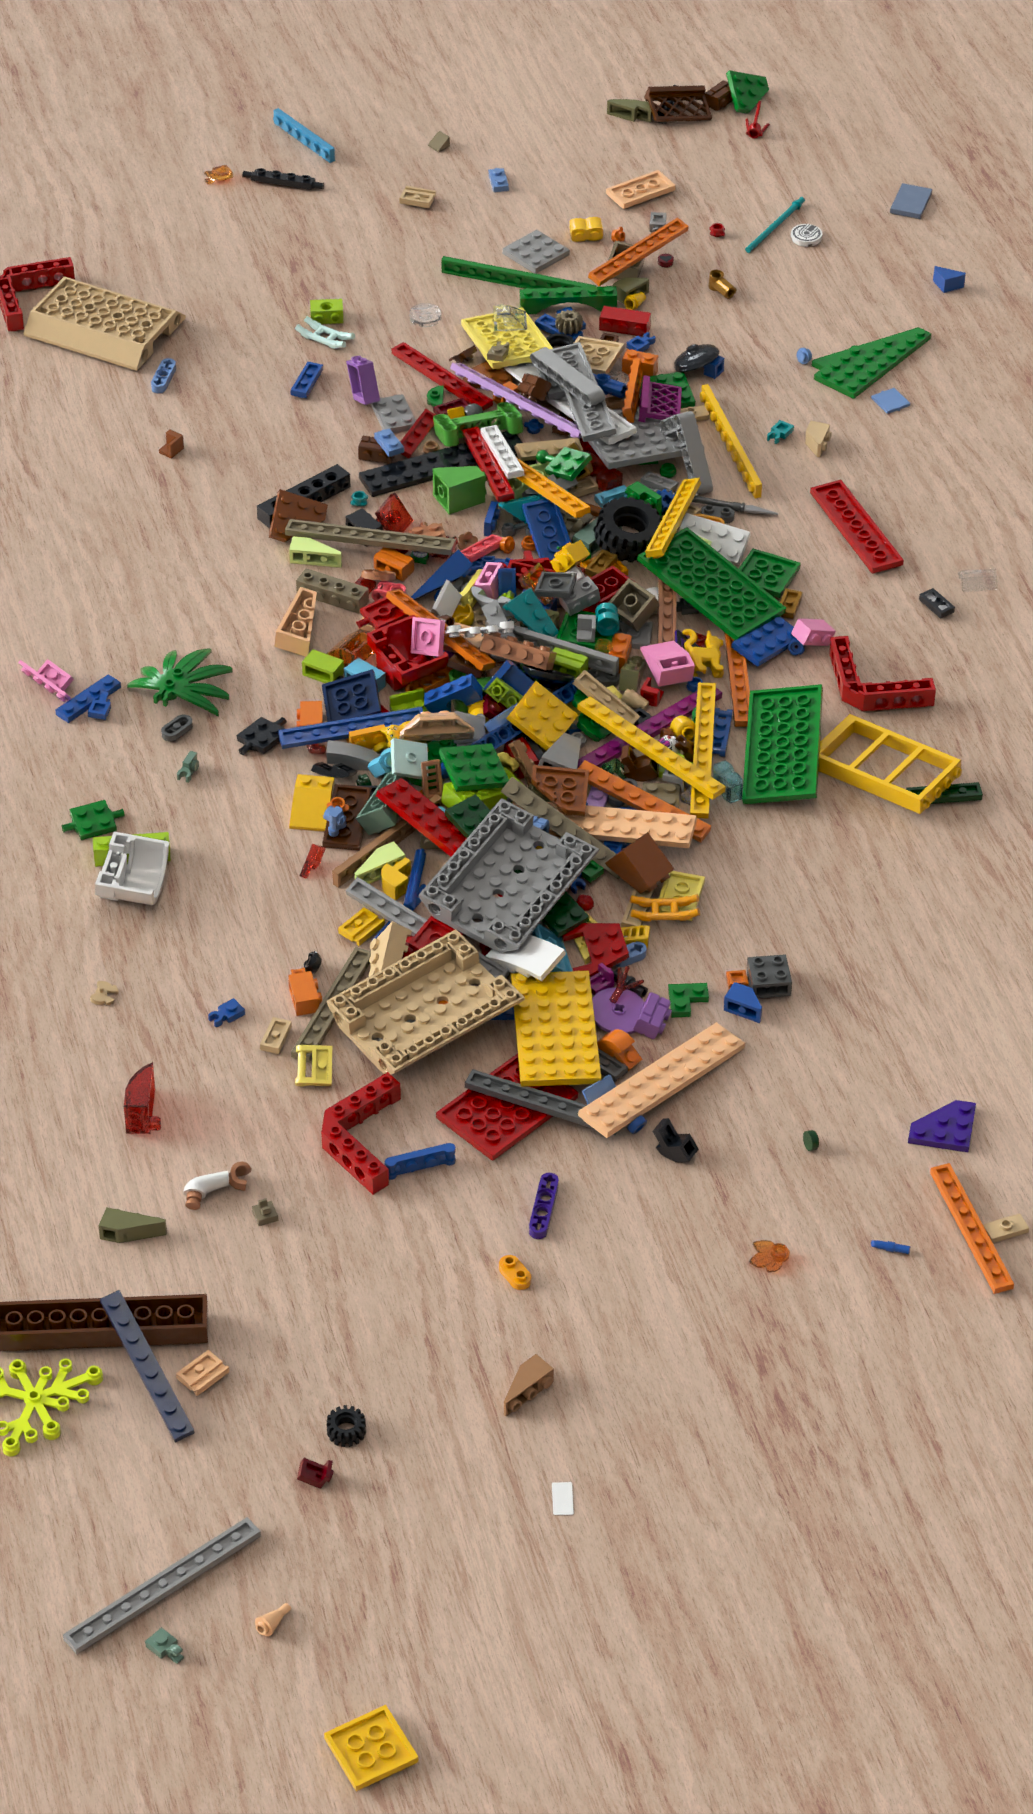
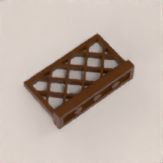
[644,85,712,122]

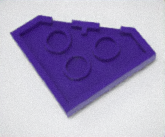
[908,1100,976,1152]

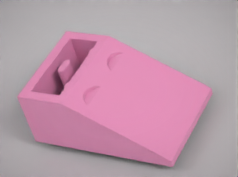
[640,641,695,687]

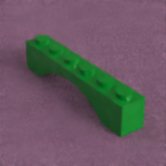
[519,286,617,314]

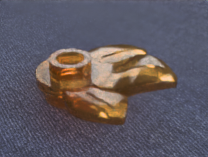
[749,1240,790,1273]

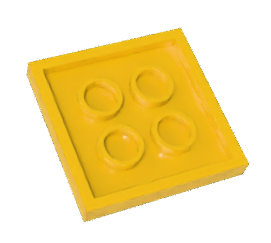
[506,681,578,751]
[324,1705,419,1791]

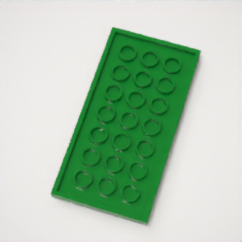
[637,527,786,640]
[742,684,823,804]

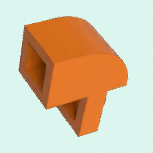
[597,1029,643,1071]

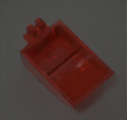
[124,1062,161,1134]

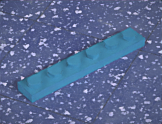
[273,108,335,163]

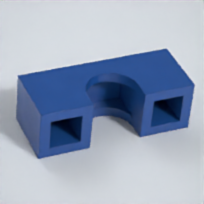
[424,673,483,713]

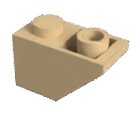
[805,421,832,457]

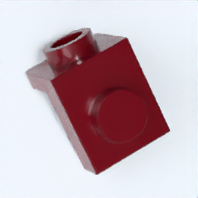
[297,1458,334,1489]

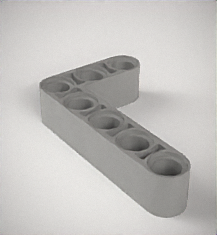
[660,411,713,496]

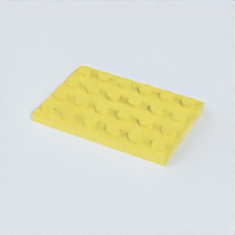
[461,307,553,369]

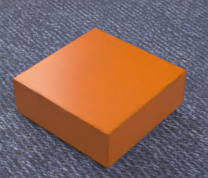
[726,970,749,989]

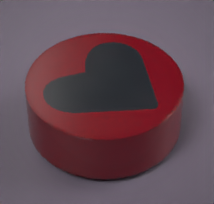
[658,254,674,268]

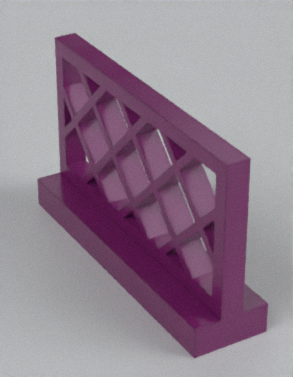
[638,375,682,422]

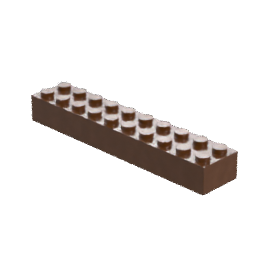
[0,1294,208,1351]

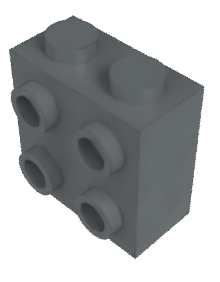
[746,954,792,998]

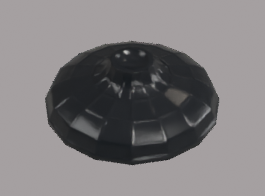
[674,344,720,372]
[522,665,575,688]

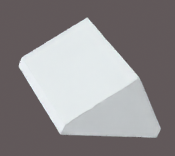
[430,580,462,617]

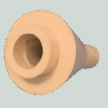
[255,1603,291,1637]

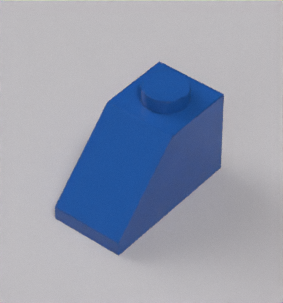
[724,982,762,1023]

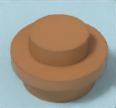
[423,440,440,454]

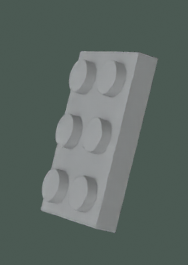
[371,394,416,433]

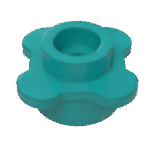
[351,491,368,506]

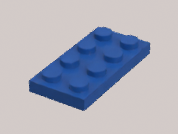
[522,499,572,560]
[731,616,795,667]

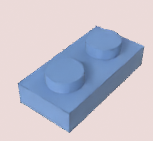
[488,168,509,192]
[374,428,404,457]

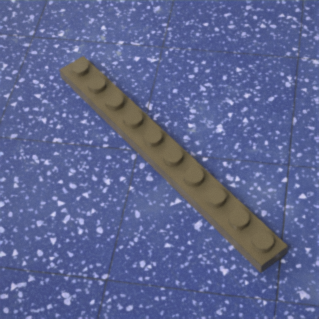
[285,519,456,556]

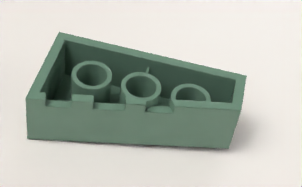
[356,772,413,835]

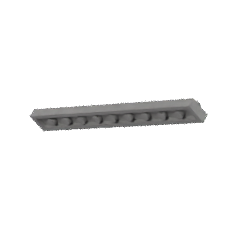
[346,877,509,978]
[63,1517,261,1655]

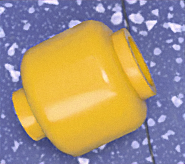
[670,715,695,742]

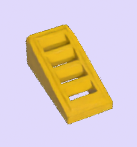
[621,925,650,948]

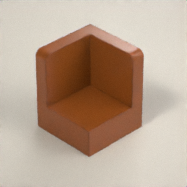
[159,429,184,459]

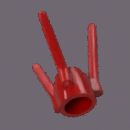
[746,101,770,138]

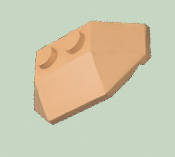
[399,711,474,742]

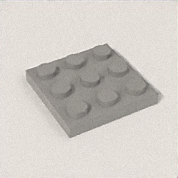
[502,230,570,274]

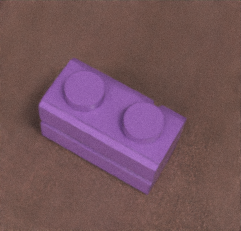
[633,992,672,1039]

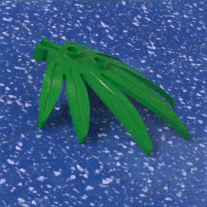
[127,648,233,716]

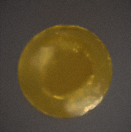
[595,639,613,654]

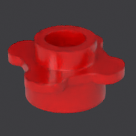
[709,223,725,237]

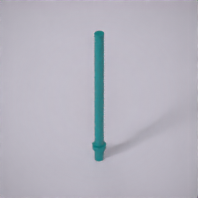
[745,197,805,253]

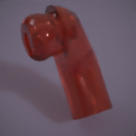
[306,743,326,754]

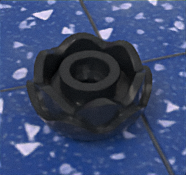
[304,951,322,974]

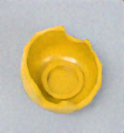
[452,603,475,626]

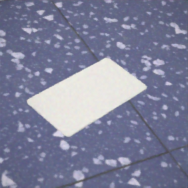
[552,1482,574,1515]

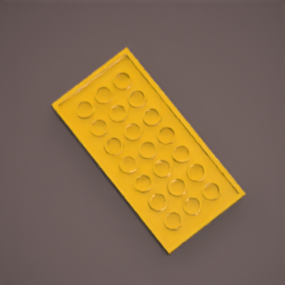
[511,971,601,1087]

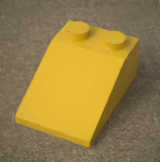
[289,774,335,832]

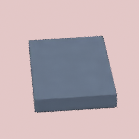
[890,183,932,219]

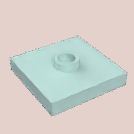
[391,738,428,779]

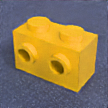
[550,540,590,572]

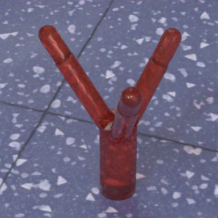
[609,966,644,1003]

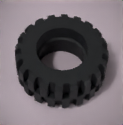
[594,497,662,562]

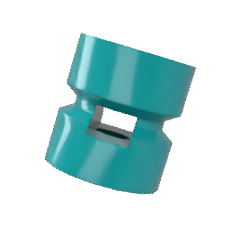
[595,603,619,636]

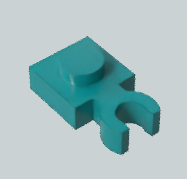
[767,420,794,444]

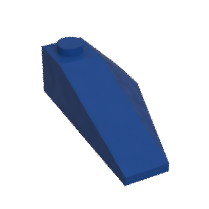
[411,549,473,600]

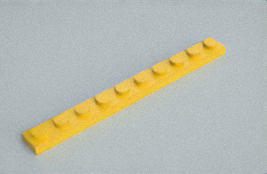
[699,384,762,499]
[645,477,701,559]
[690,682,716,819]
[577,696,726,800]

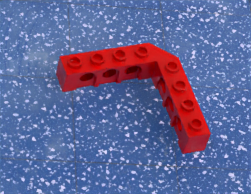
[0,257,75,332]
[829,636,936,711]
[321,1072,401,1195]

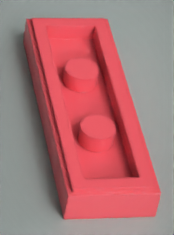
[461,534,502,563]

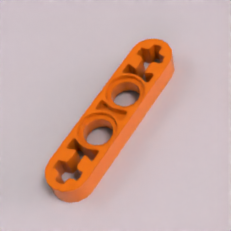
[405,666,453,693]

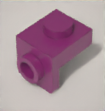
[590,963,614,995]

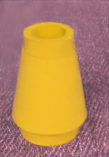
[624,292,646,310]

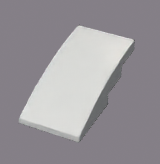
[486,935,566,981]

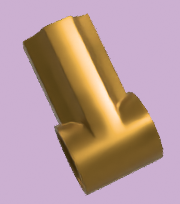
[708,269,736,299]

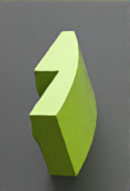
[485,677,523,709]

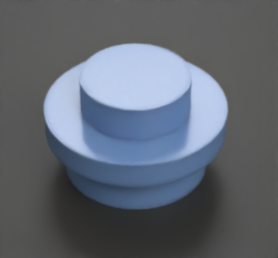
[797,348,812,364]

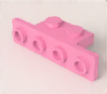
[18,660,74,702]

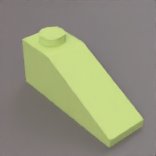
[289,536,342,568]
[355,841,406,884]

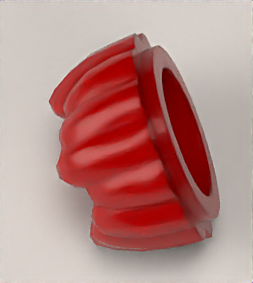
[576,894,594,911]

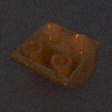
[326,629,374,667]

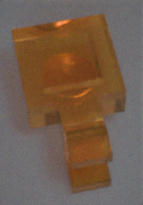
[204,165,233,184]

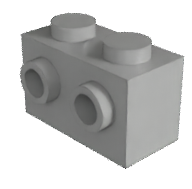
[559,576,601,616]

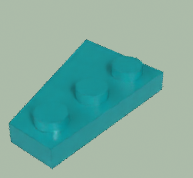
[502,588,559,637]

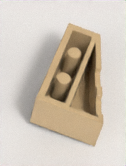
[369,921,412,977]

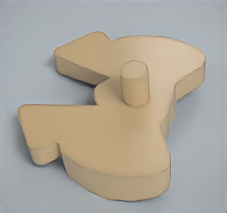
[90,981,118,1005]

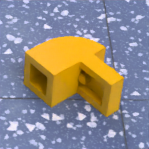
[381,857,411,900]

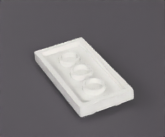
[679,513,751,565]

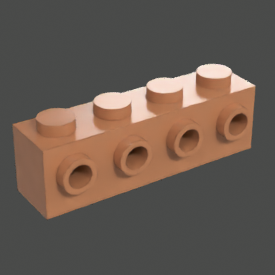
[480,632,557,670]

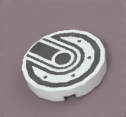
[791,224,822,247]

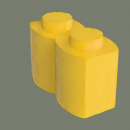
[569,217,603,242]

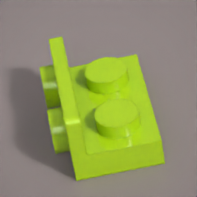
[389,688,429,712]

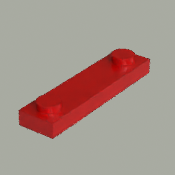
[400,408,436,459]

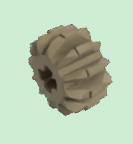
[555,309,583,335]

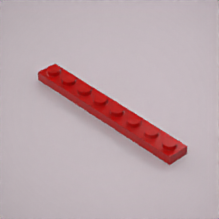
[391,342,493,411]
[462,427,515,502]

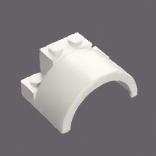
[95,832,169,905]

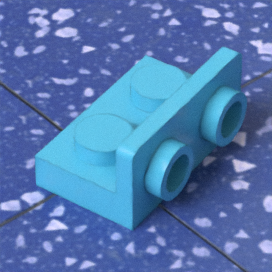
[594,485,627,508]

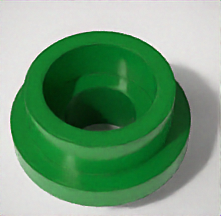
[660,463,677,478]

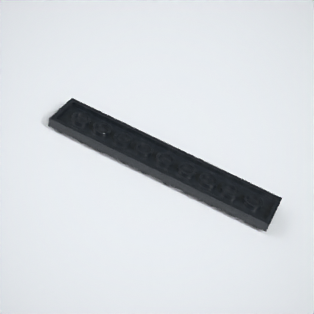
[359,431,523,497]

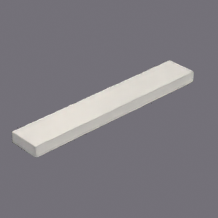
[480,425,524,479]

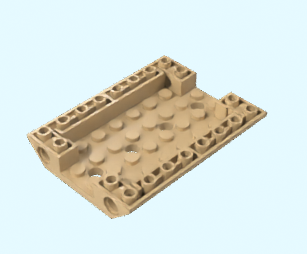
[24,277,186,371]
[327,929,525,1074]

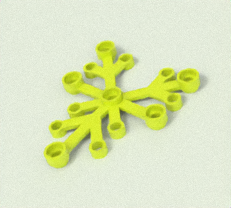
[0,1358,103,1457]

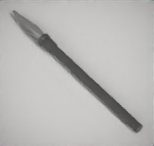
[648,487,778,515]

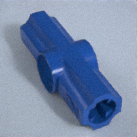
[594,374,628,398]

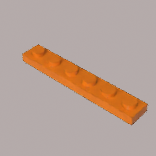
[622,358,644,423]

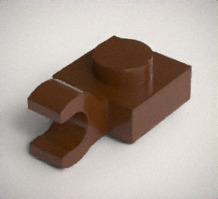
[449,345,478,363]

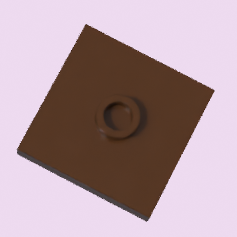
[447,652,486,678]

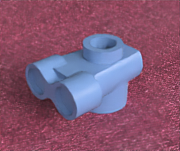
[323,806,346,837]

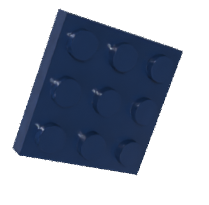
[322,669,382,722]

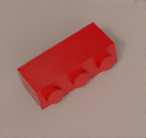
[599,306,651,337]

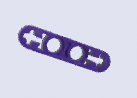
[529,1172,559,1239]

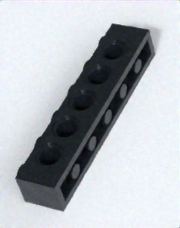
[257,464,351,528]

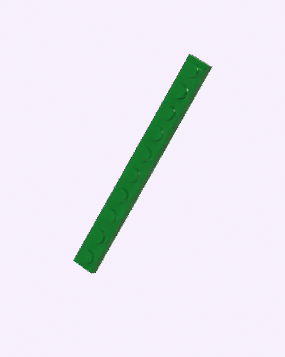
[441,256,596,289]

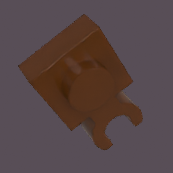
[674,735,694,762]

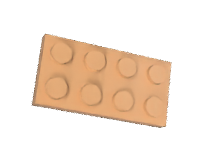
[606,170,676,209]

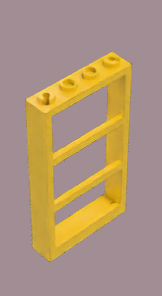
[818,714,962,814]

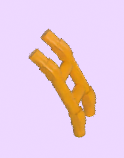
[630,894,700,922]

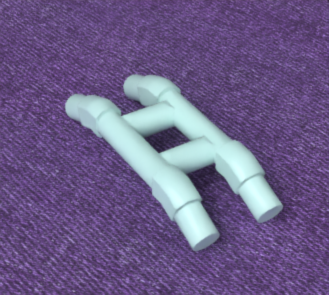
[295,316,355,349]

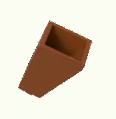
[605,832,674,894]

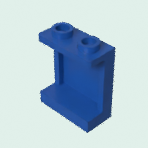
[483,660,535,696]

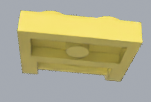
[295,1045,332,1087]

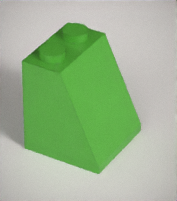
[433,466,487,515]

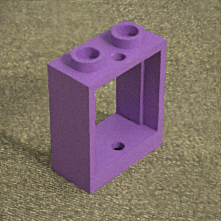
[346,356,380,405]

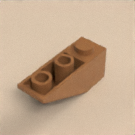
[504,1354,554,1416]

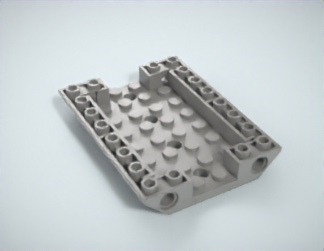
[419,798,599,953]

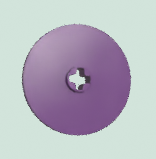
[592,988,645,1034]

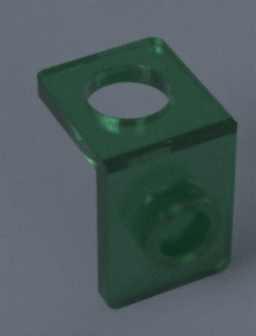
[600,758,627,779]

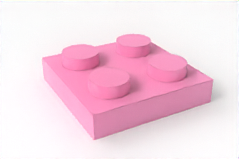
[410,617,445,657]

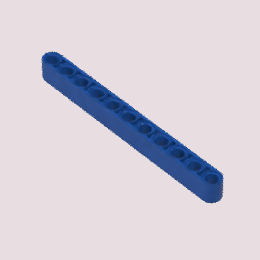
[440,679,578,779]

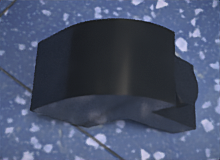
[652,1118,699,1163]

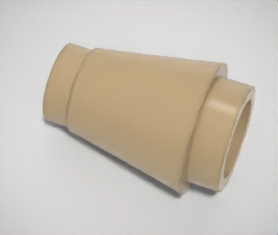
[621,689,649,710]

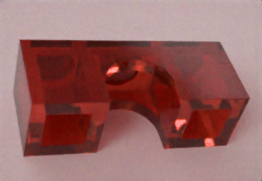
[585,450,623,492]

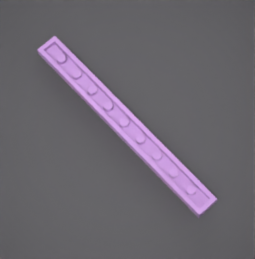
[450,363,582,439]

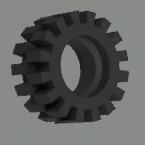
[326,1405,366,1447]

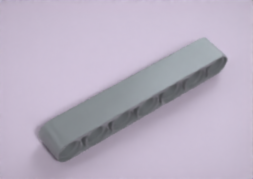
[530,347,605,407]

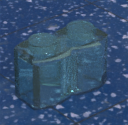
[713,760,743,803]

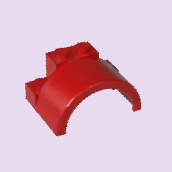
[367,615,448,691]

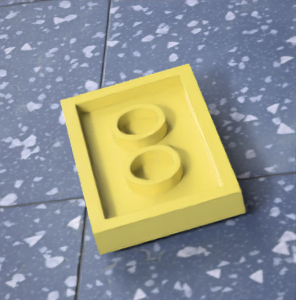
[659,871,705,921]

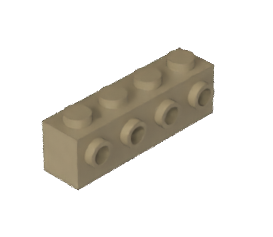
[296,568,369,614]

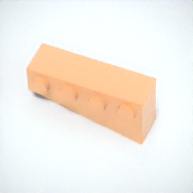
[274,587,317,657]

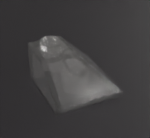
[493,304,527,331]

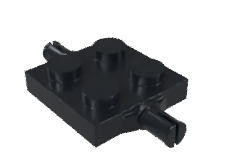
[236,717,287,755]

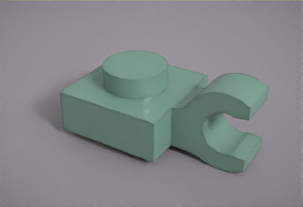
[177,751,199,783]
[145,1627,184,1664]

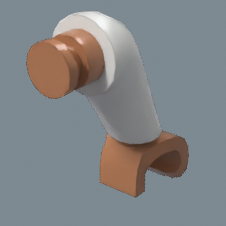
[183,1161,252,1210]

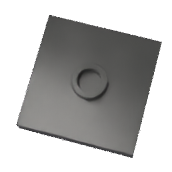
[534,572,577,598]

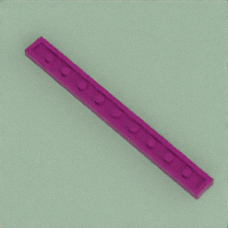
[577,688,722,769]

